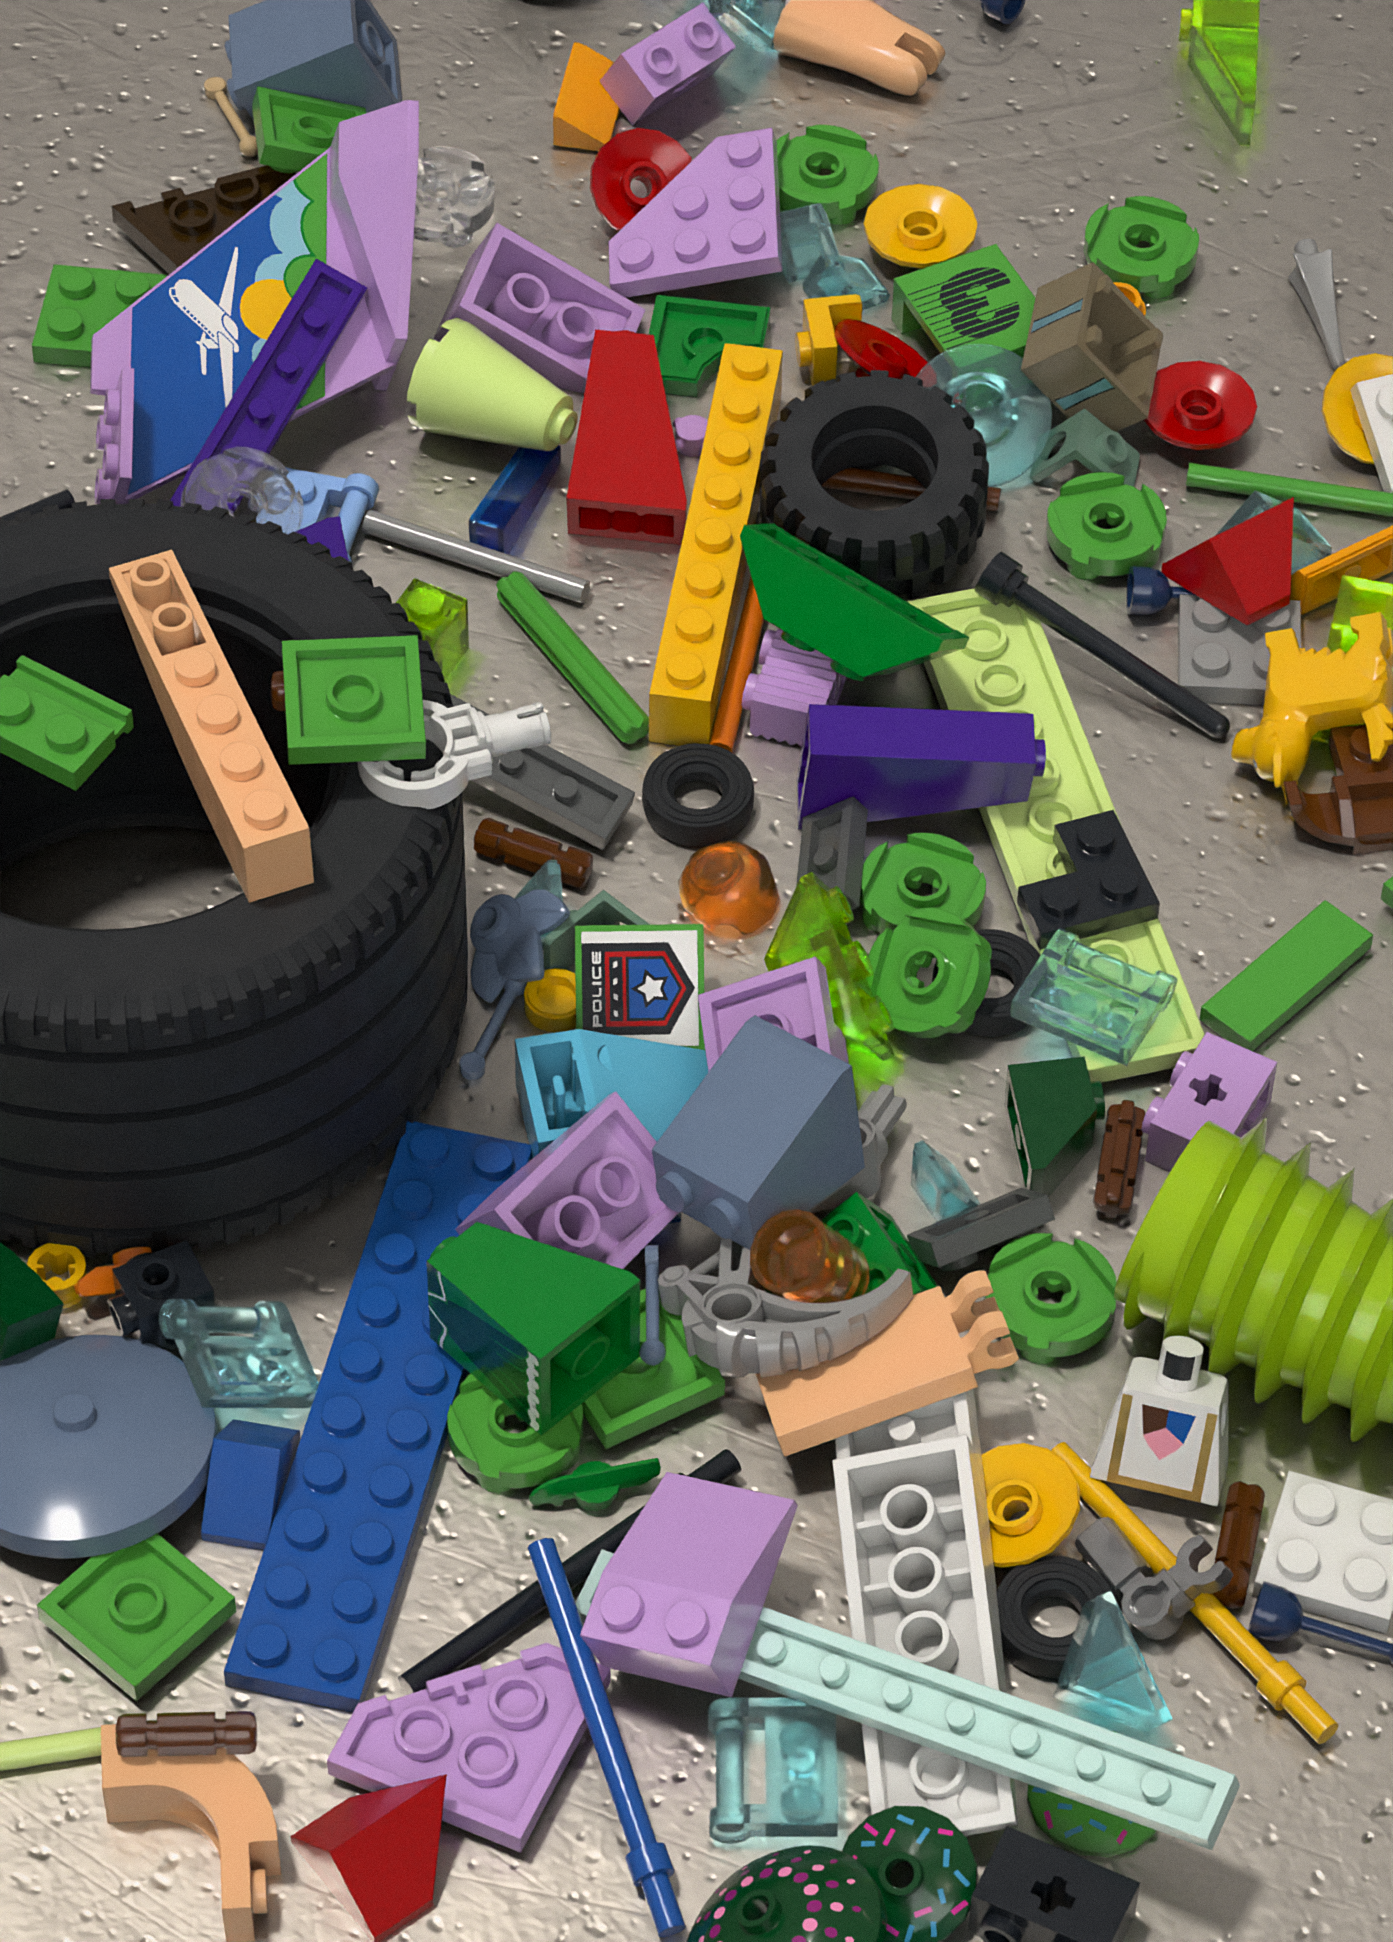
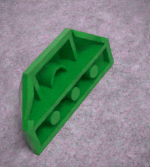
[740,523,970,681]

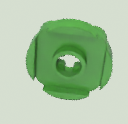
[776,125,879,225]
[1084,196,1199,299]
[1046,472,1167,580]
[860,832,986,933]
[865,908,992,1038]
[983,1233,1117,1364]
[447,1374,584,1493]

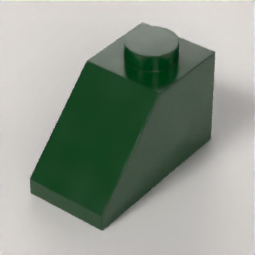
[1004,1056,1105,1197]

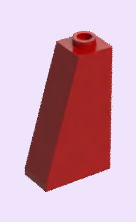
[566,329,687,545]

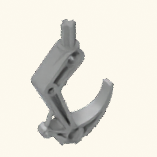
[658,1084,913,1377]

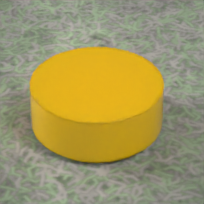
[524,968,576,1033]

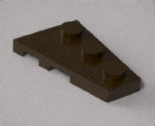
[111,165,296,274]

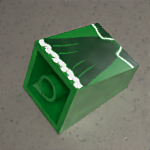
[427,1222,640,1436]

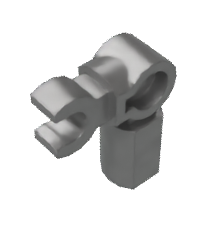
[1075,1517,1234,1640]

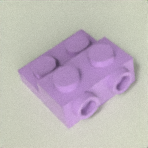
[698,956,849,1072]

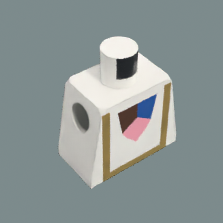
[1090,1336,1228,1506]

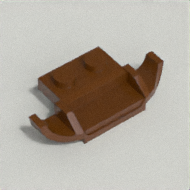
[1284,725,1393,854]

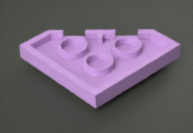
[609,128,783,298]
[327,1643,611,1853]

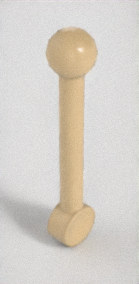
[204,77,258,157]

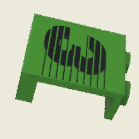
[891,244,1035,407]

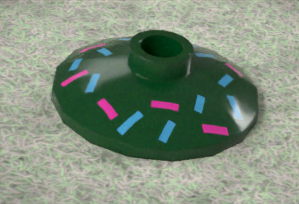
[842,1806,978,1942]

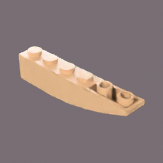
[109,550,314,903]

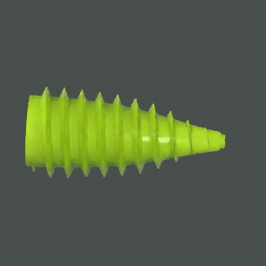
[1114,1117,1393,1443]

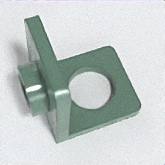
[1030,408,1140,487]
[543,890,650,970]

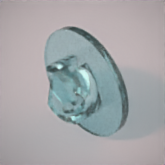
[916,344,1052,487]

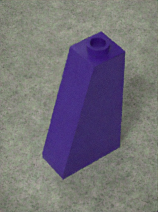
[796,704,1046,829]

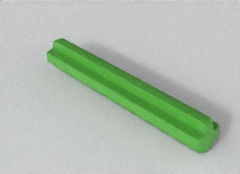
[496,571,649,744]

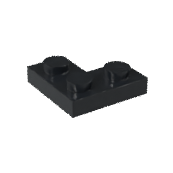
[1017,810,1160,950]

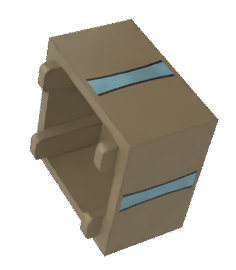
[1021,262,1163,432]

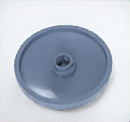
[0,1335,218,1558]

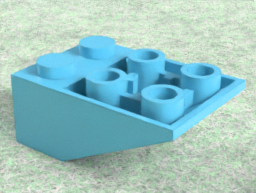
[515,1029,708,1159]

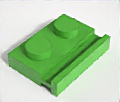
[0,655,134,791]

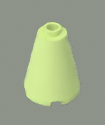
[407,318,578,451]

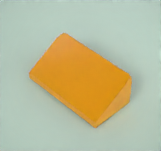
[553,42,620,151]
[1290,525,1393,615]

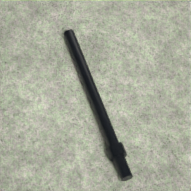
[398,1449,741,1695]

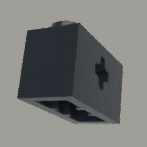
[968,1826,1140,1942]

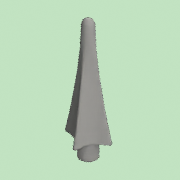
[1288,239,1345,370]

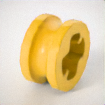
[27,1243,87,1309]

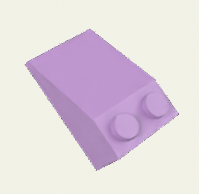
[433,223,646,393]
[455,1091,679,1269]
[580,1472,798,1697]

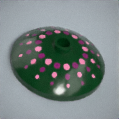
[686,1845,887,1942]

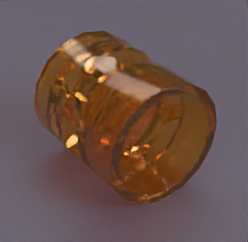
[750,1209,869,1303]

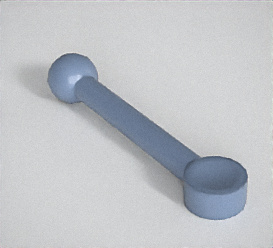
[459,979,528,1080]
[639,1245,666,1365]

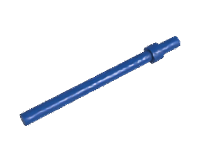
[527,1538,686,1937]

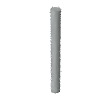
[362,510,590,604]

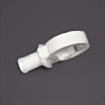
[358,700,551,809]

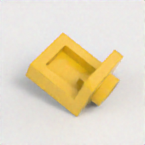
[795,294,862,386]

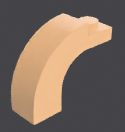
[101,1724,281,1942]

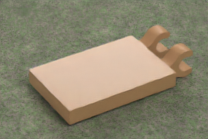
[756,1270,1019,1457]

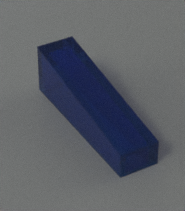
[468,445,561,555]

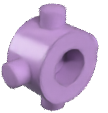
[673,415,708,457]

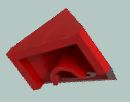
[1161,497,1294,626]
[291,1774,447,1942]

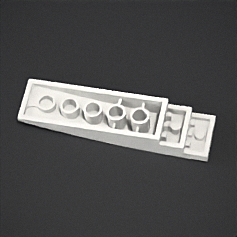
[832,1336,1018,1836]

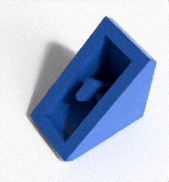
[201,1419,300,1550]

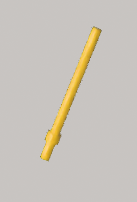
[1051,1442,1339,1744]

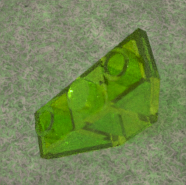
[764,872,895,1061]

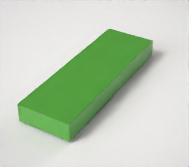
[1199,900,1373,1051]

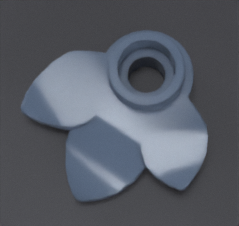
[470,889,570,1003]

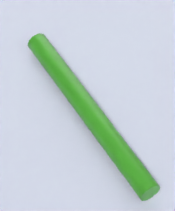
[1186,463,1393,517]

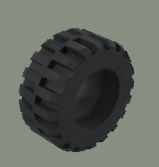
[760,370,989,599]

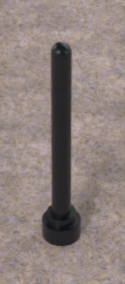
[975,552,1230,738]

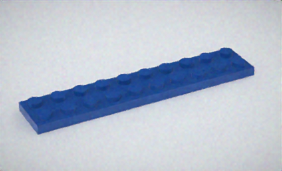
[224,1121,532,1713]

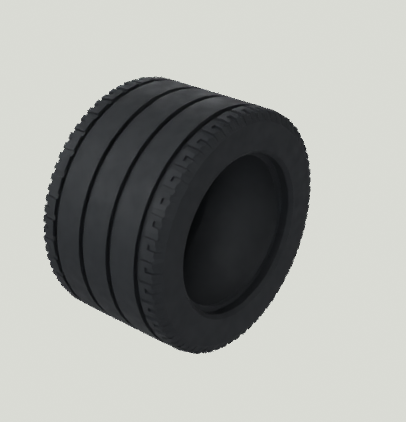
[0,499,468,1258]

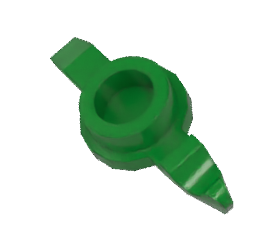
[529,1458,661,1511]

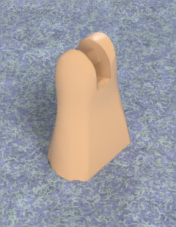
[773,0,946,96]

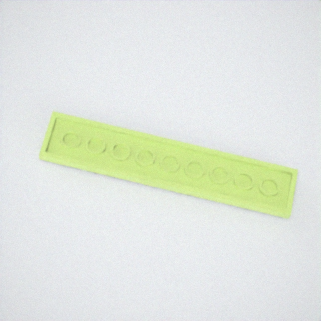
[907,588,1205,1083]

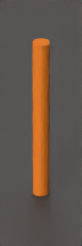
[709,576,764,752]

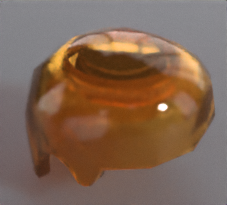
[678,841,780,935]

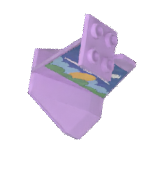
[90,100,419,504]

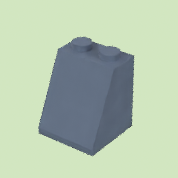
[225,0,402,120]
[652,1015,865,1253]

